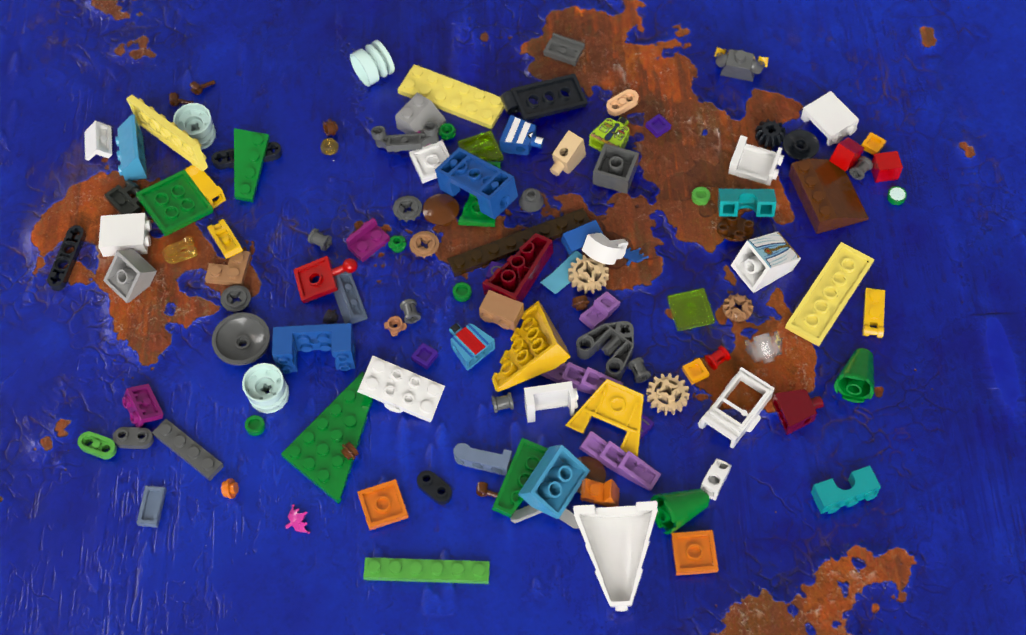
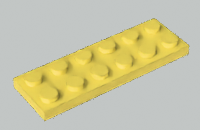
[398,64,505,130]
[126,95,208,172]
[785,242,875,347]

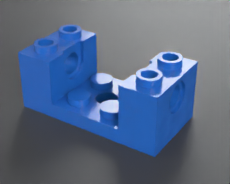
[435,147,518,219]
[272,323,356,374]

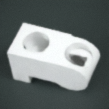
[700,458,732,501]

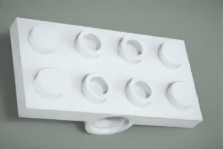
[357,356,445,422]

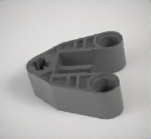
[576,321,634,381]

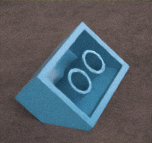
[115,114,147,181]
[518,445,590,519]

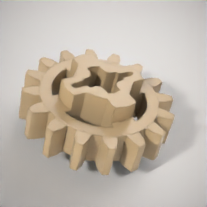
[568,255,609,294]
[646,373,690,415]

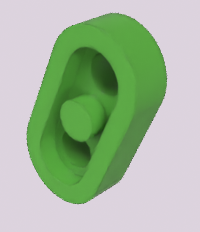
[78,431,117,459]

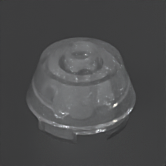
[744,331,783,364]

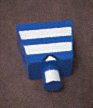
[499,115,544,155]

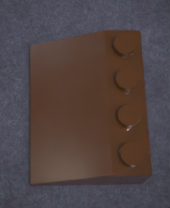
[789,158,869,234]

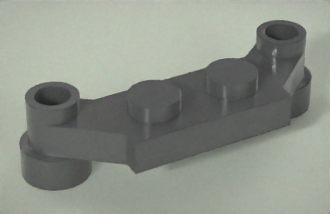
[371,122,439,152]

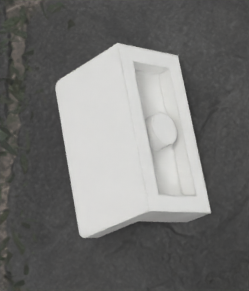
[85,121,112,161]

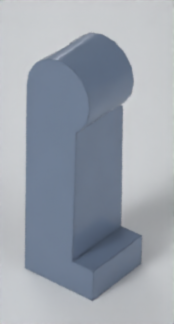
[454,443,512,476]

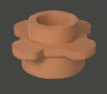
[384,316,407,337]

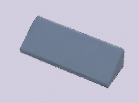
[333,272,368,324]

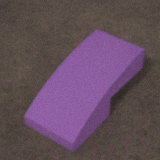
[579,291,621,330]

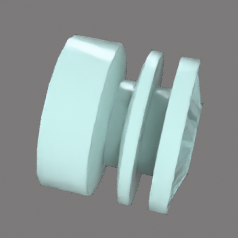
[350,40,395,86]
[173,103,216,150]
[242,363,290,414]

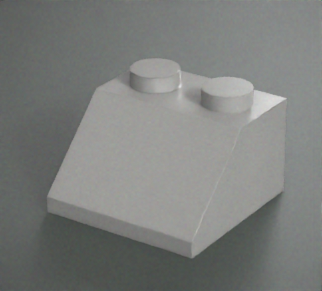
[395,92,446,134]
[103,249,157,303]

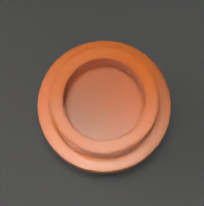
[221,478,239,499]

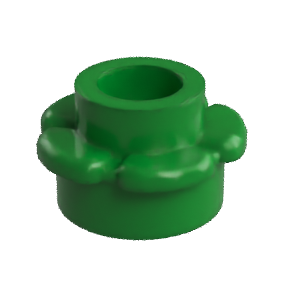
[438,123,456,140]
[388,235,407,253]

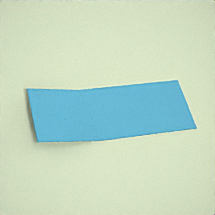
[540,251,583,294]

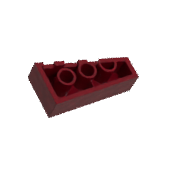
[482,233,553,303]

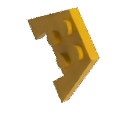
[565,379,644,457]

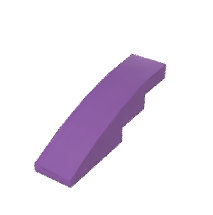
[541,362,623,395]
[579,431,661,491]

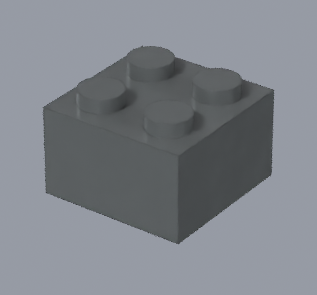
[593,143,639,194]

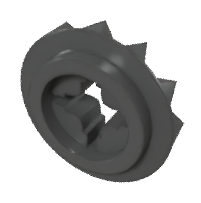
[393,196,422,223]
[221,285,252,313]

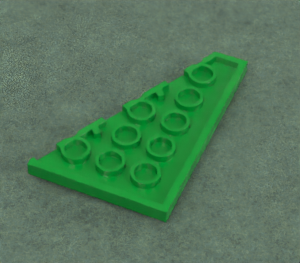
[281,372,373,504]

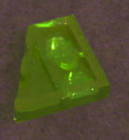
[458,130,504,161]

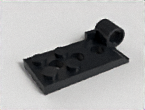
[500,73,588,121]

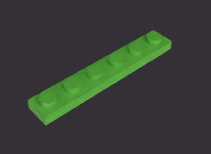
[363,557,490,584]

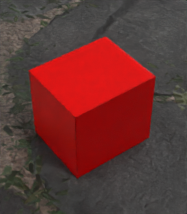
[829,137,865,172]
[871,151,903,183]

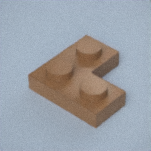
[205,251,251,286]

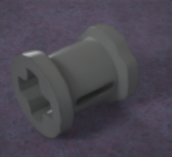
[849,156,873,180]
[307,228,332,251]
[400,299,421,324]
[627,357,651,383]
[491,392,514,413]

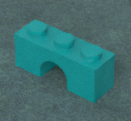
[717,189,776,217]
[811,466,881,514]

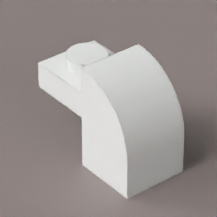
[582,233,628,265]

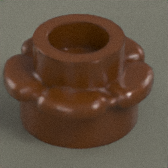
[323,119,338,136]
[571,295,590,311]
[341,442,359,460]

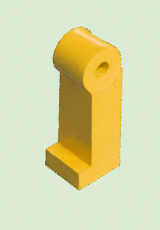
[184,164,226,209]

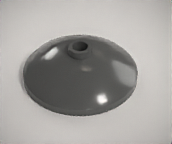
[212,313,270,366]

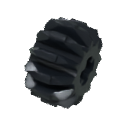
[755,119,786,150]

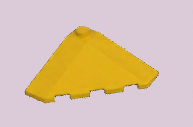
[492,301,571,392]

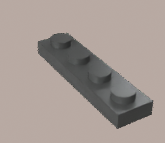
[152,419,224,481]

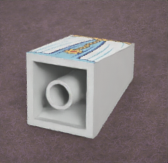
[731,231,801,293]

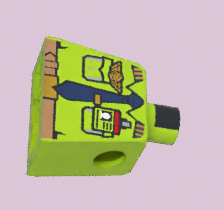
[589,117,630,151]

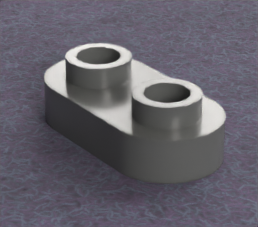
[113,427,154,449]

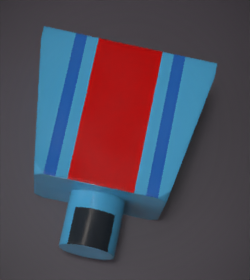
[449,323,495,371]

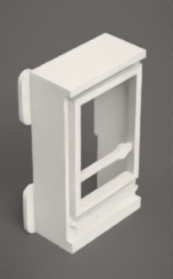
[698,367,775,449]

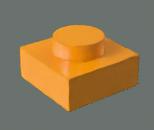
[861,132,886,155]
[682,358,709,385]

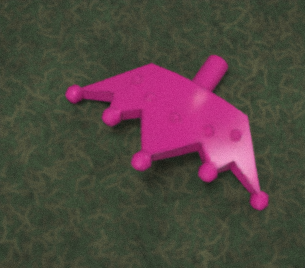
[285,504,310,534]

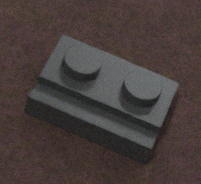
[543,33,585,66]

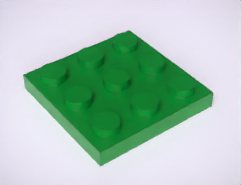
[136,170,213,237]

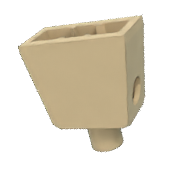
[550,131,586,176]

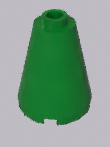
[834,348,875,403]
[651,489,710,534]

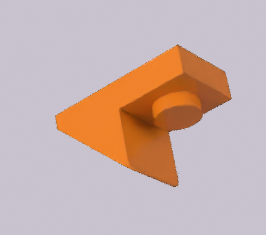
[580,478,620,507]

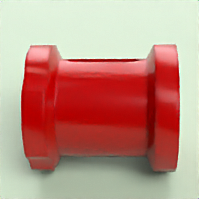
[705,345,731,370]

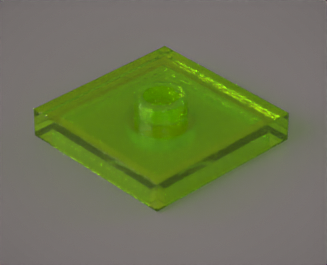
[667,288,715,331]

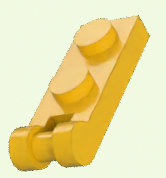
[207,219,243,259]
[862,288,885,338]

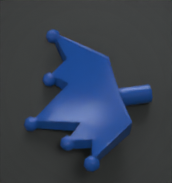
[623,247,649,266]

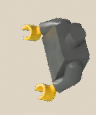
[714,47,769,82]

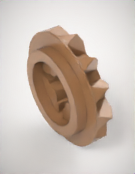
[409,231,439,258]
[722,293,754,322]

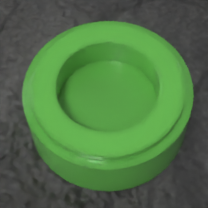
[691,187,710,205]

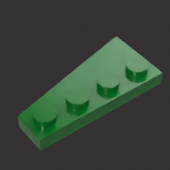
[234,128,270,202]
[458,161,501,227]
[492,438,548,518]

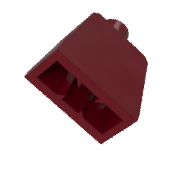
[772,389,824,435]

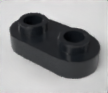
[417,470,452,505]

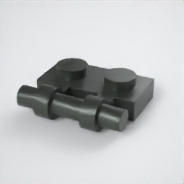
[104,180,141,214]

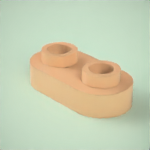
[606,89,639,116]

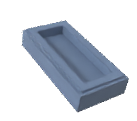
[137,485,167,528]

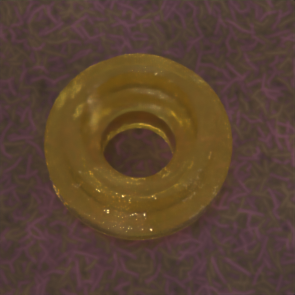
[320,138,339,155]

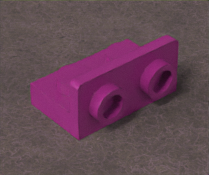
[346,218,390,262]
[122,384,164,428]

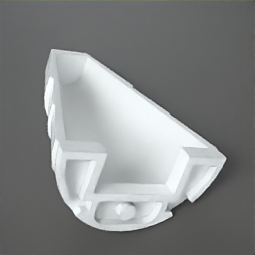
[573,501,658,611]

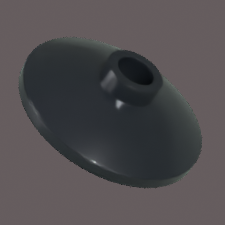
[783,130,819,160]

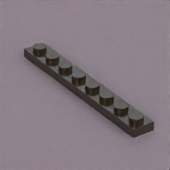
[447,208,591,277]

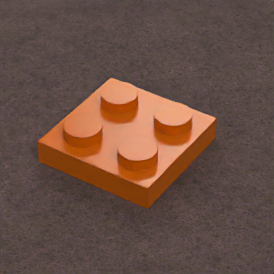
[357,479,409,531]
[671,530,718,576]

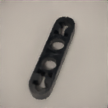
[211,142,282,170]
[47,225,86,291]

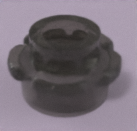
[323,309,339,324]

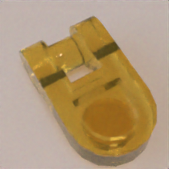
[162,236,198,264]

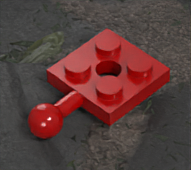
[293,256,358,304]

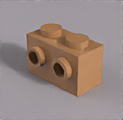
[479,290,524,331]

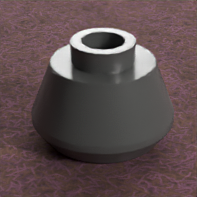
[519,188,544,212]

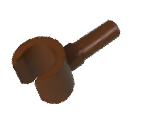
[190,80,215,95]
[169,92,194,107]
[476,482,498,498]

